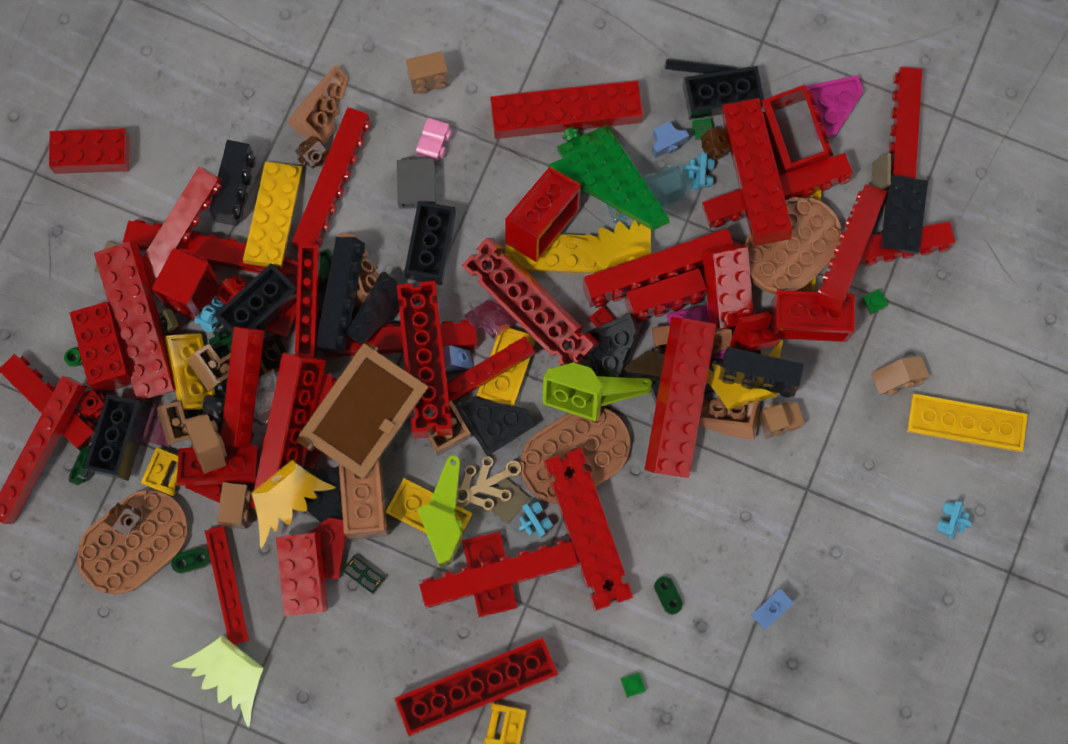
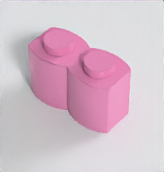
[416,118,452,162]

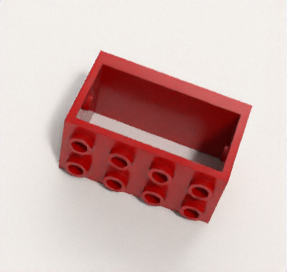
[762,84,834,172]
[505,166,581,262]
[152,248,221,321]
[771,290,855,342]
[69,301,132,394]

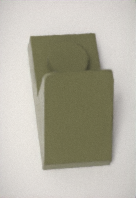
[159,309,180,336]

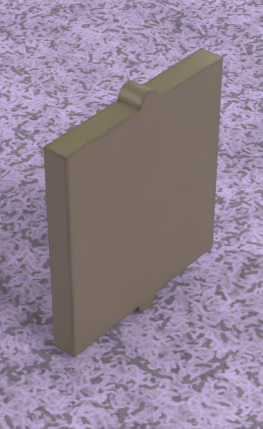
[872,153,891,190]
[485,478,530,524]

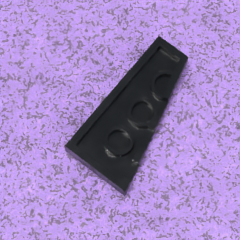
[346,272,400,345]

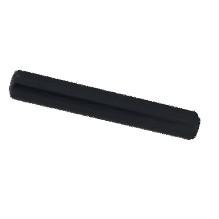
[665,59,738,74]

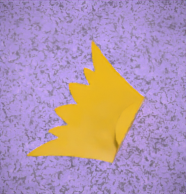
[565,220,652,270]
[706,340,783,410]
[252,460,336,550]

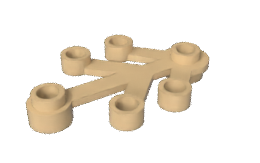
[456,456,521,511]

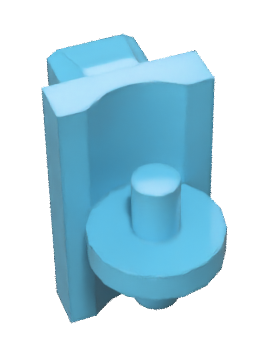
[683,152,715,190]
[194,298,224,332]
[937,501,973,540]
[518,502,553,539]

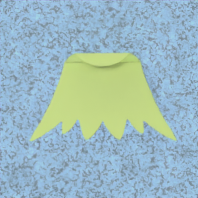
[171,635,264,727]

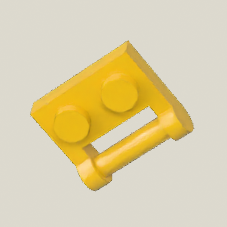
[140,447,178,497]
[483,703,526,744]

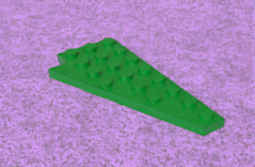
[548,125,670,231]

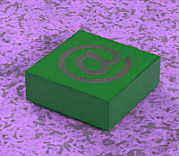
[692,118,713,140]

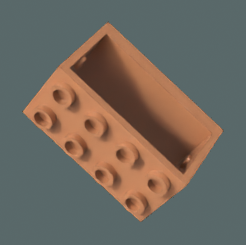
[339,457,388,540]

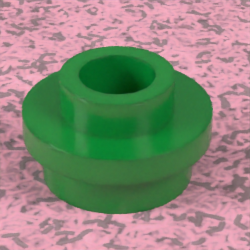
[562,127,580,142]
[64,348,82,367]

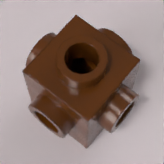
[700,128,730,159]
[295,136,328,169]
[104,502,140,537]

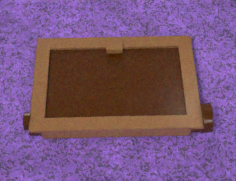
[296,343,429,480]

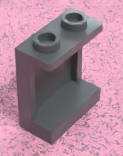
[397,157,436,209]

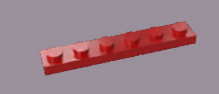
[447,336,536,403]
[204,526,250,645]

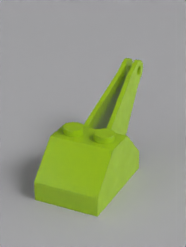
[542,363,652,421]
[417,455,464,568]

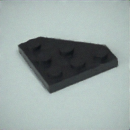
[584,314,639,377]
[456,397,536,456]
[304,469,343,523]

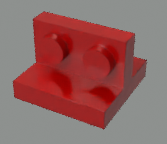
[729,311,780,352]

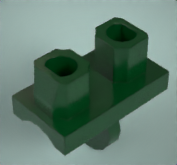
[208,330,233,359]

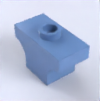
[652,121,689,158]
[443,346,472,373]
[751,589,793,630]

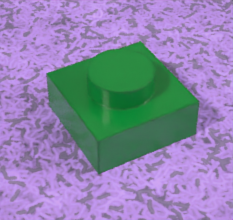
[862,289,888,315]
[620,672,646,698]

